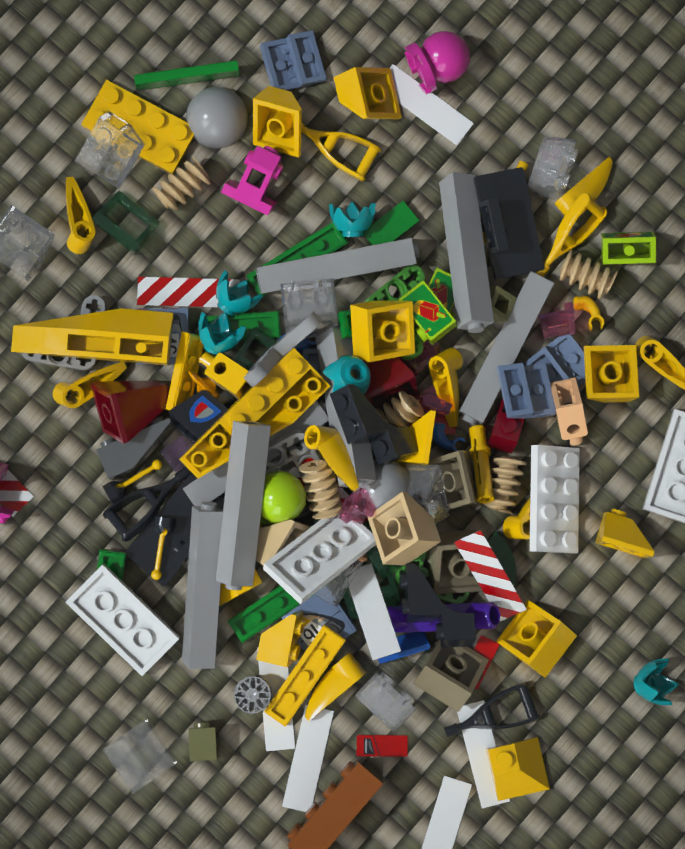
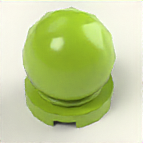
[260,471,306,526]

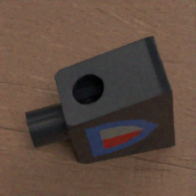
[169,390,235,443]

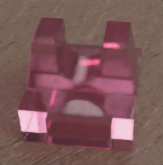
[339,488,376,524]

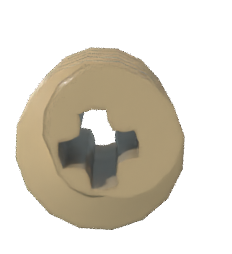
[152,156,211,211]
[559,249,618,300]
[376,391,425,428]
[484,457,527,514]
[299,460,343,519]

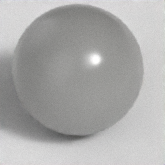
[186,87,248,149]
[351,460,415,518]

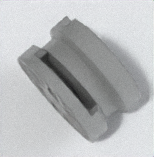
[234,676,272,714]

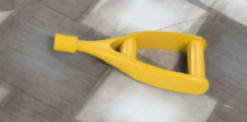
[301,123,381,182]
[535,193,607,277]

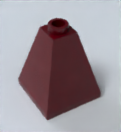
[363,357,419,411]
[90,380,170,444]

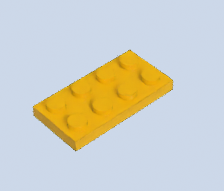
[81,80,194,175]

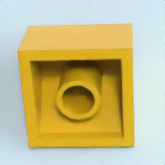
[350,301,415,362]
[584,345,639,402]
[496,600,577,678]

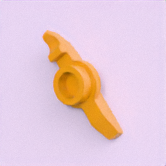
[188,371,219,398]

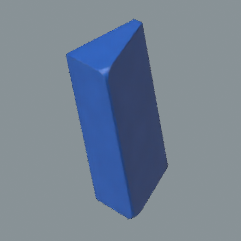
[377,632,430,664]

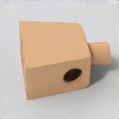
[550,377,588,446]

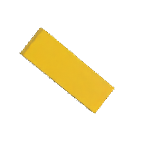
[166,332,203,410]

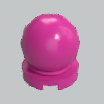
[404,31,470,95]

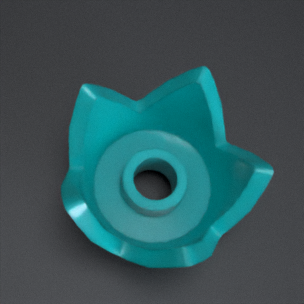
[329,201,376,237]
[216,270,263,316]
[199,312,246,355]
[323,355,371,395]
[634,658,679,705]

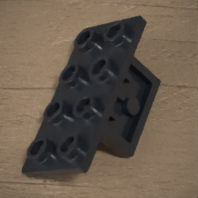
[473,167,544,280]
[125,473,224,586]

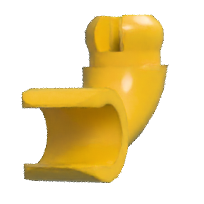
[573,295,604,331]

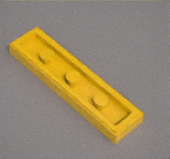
[264,624,346,727]

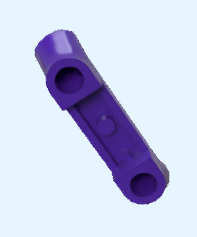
[386,602,500,633]

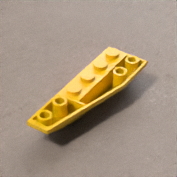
[11,308,174,366]
[179,348,330,479]

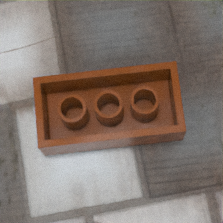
[287,760,383,849]

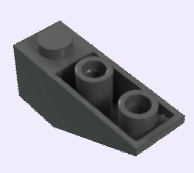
[96,416,172,480]

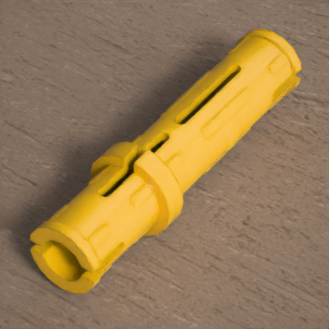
[469,425,494,504]

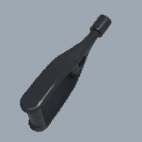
[103,467,190,542]
[444,682,540,738]

